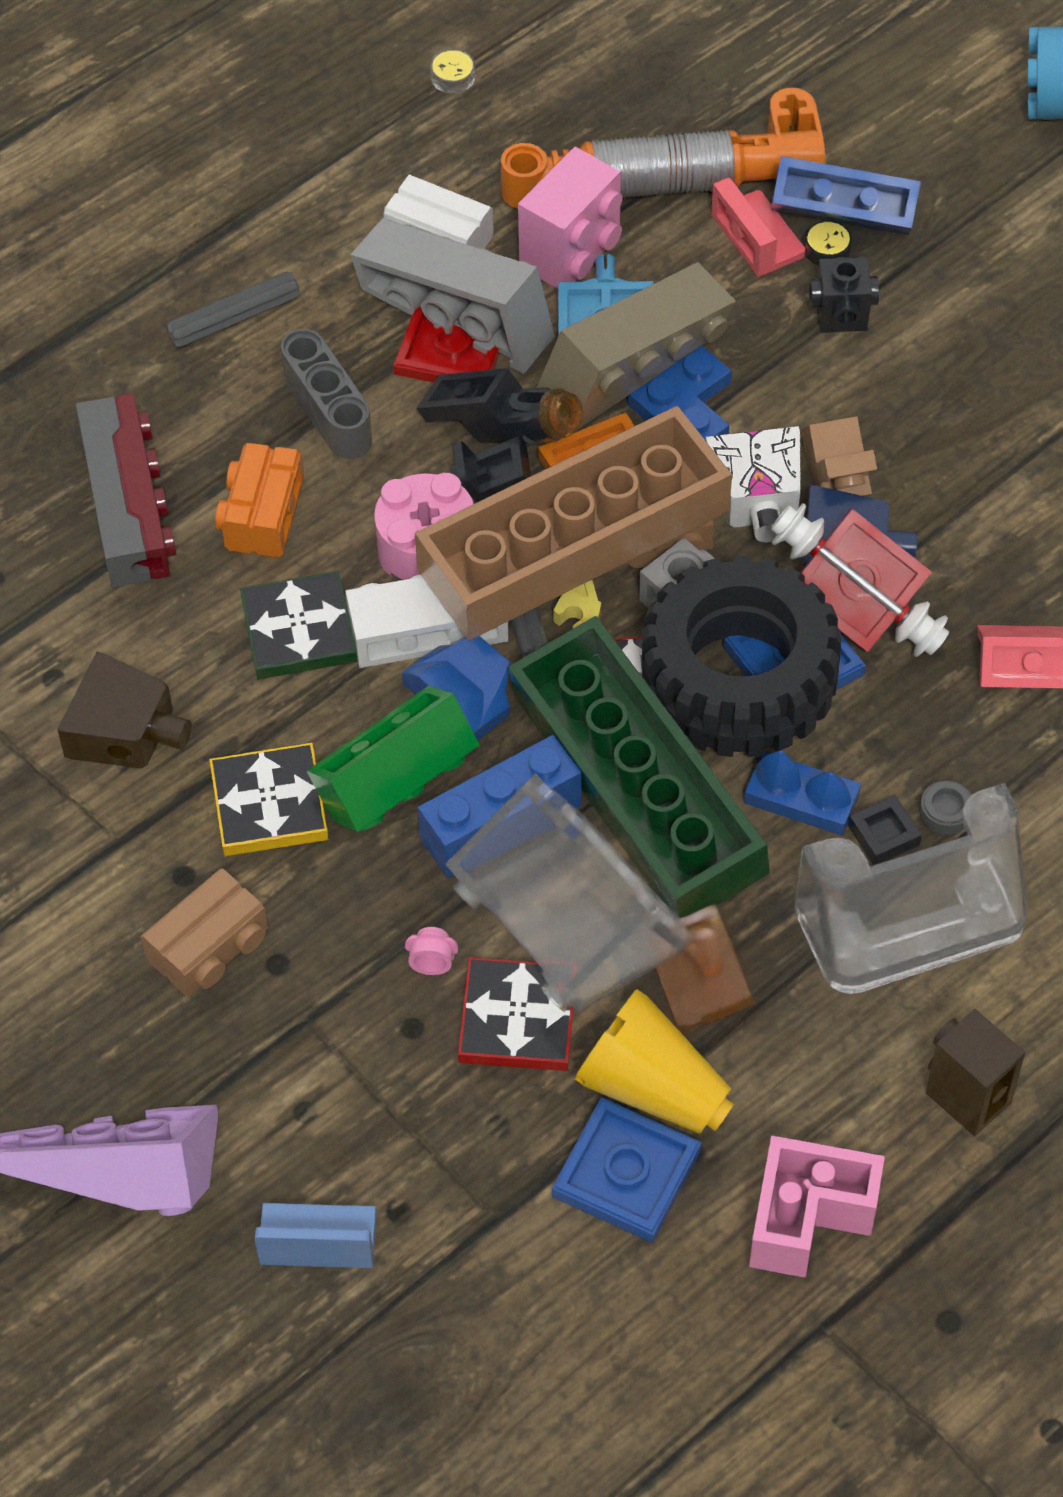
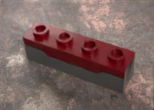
[76,393,177,588]

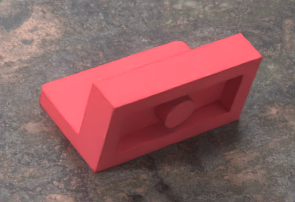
[711,177,805,277]
[977,625,1063,688]

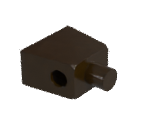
[57,652,192,769]

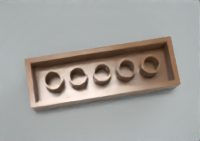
[415,405,732,641]

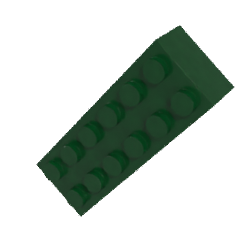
[508,616,770,928]

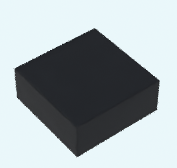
[848,795,922,866]

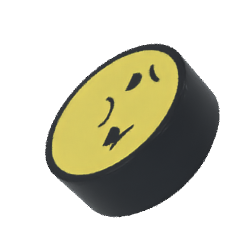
[804,220,852,265]

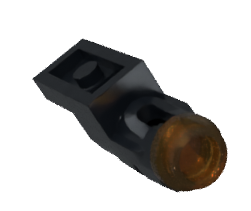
[416,368,583,447]

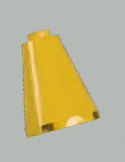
[575,989,734,1134]

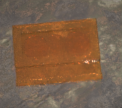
[644,904,756,1034]

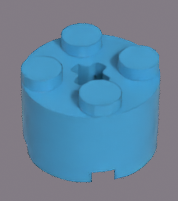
[1028,26,1063,120]

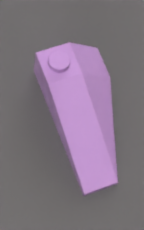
[0,1105,218,1216]

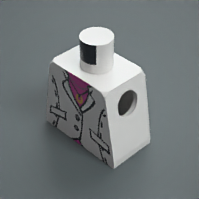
[706,426,800,542]

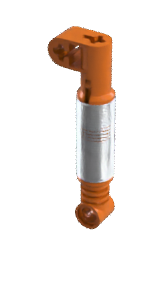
[501,88,825,209]

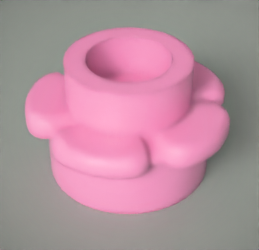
[405,927,458,975]

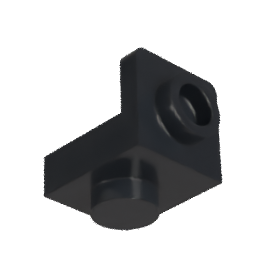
[450,436,531,502]

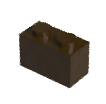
[926,1008,1025,1137]

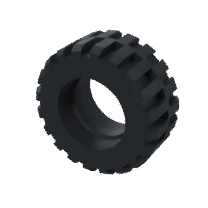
[642,556,841,757]

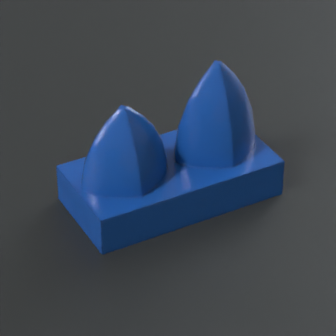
[744,750,861,836]

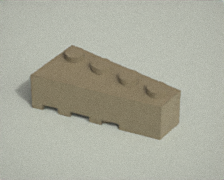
[536,262,736,434]

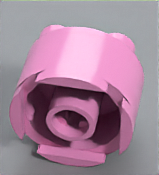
[374,473,474,580]

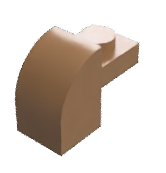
[801,416,877,496]

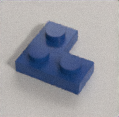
[628,346,732,441]

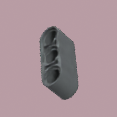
[281,329,372,459]

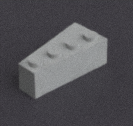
[350,218,555,374]

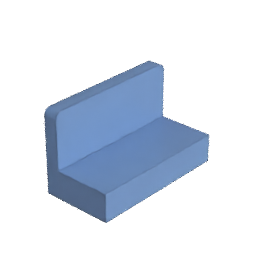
[255,1203,377,1268]

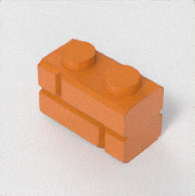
[215,443,304,558]

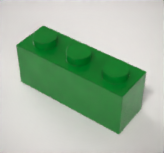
[307,686,479,832]

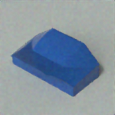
[402,636,511,741]

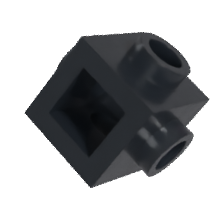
[809,257,879,333]

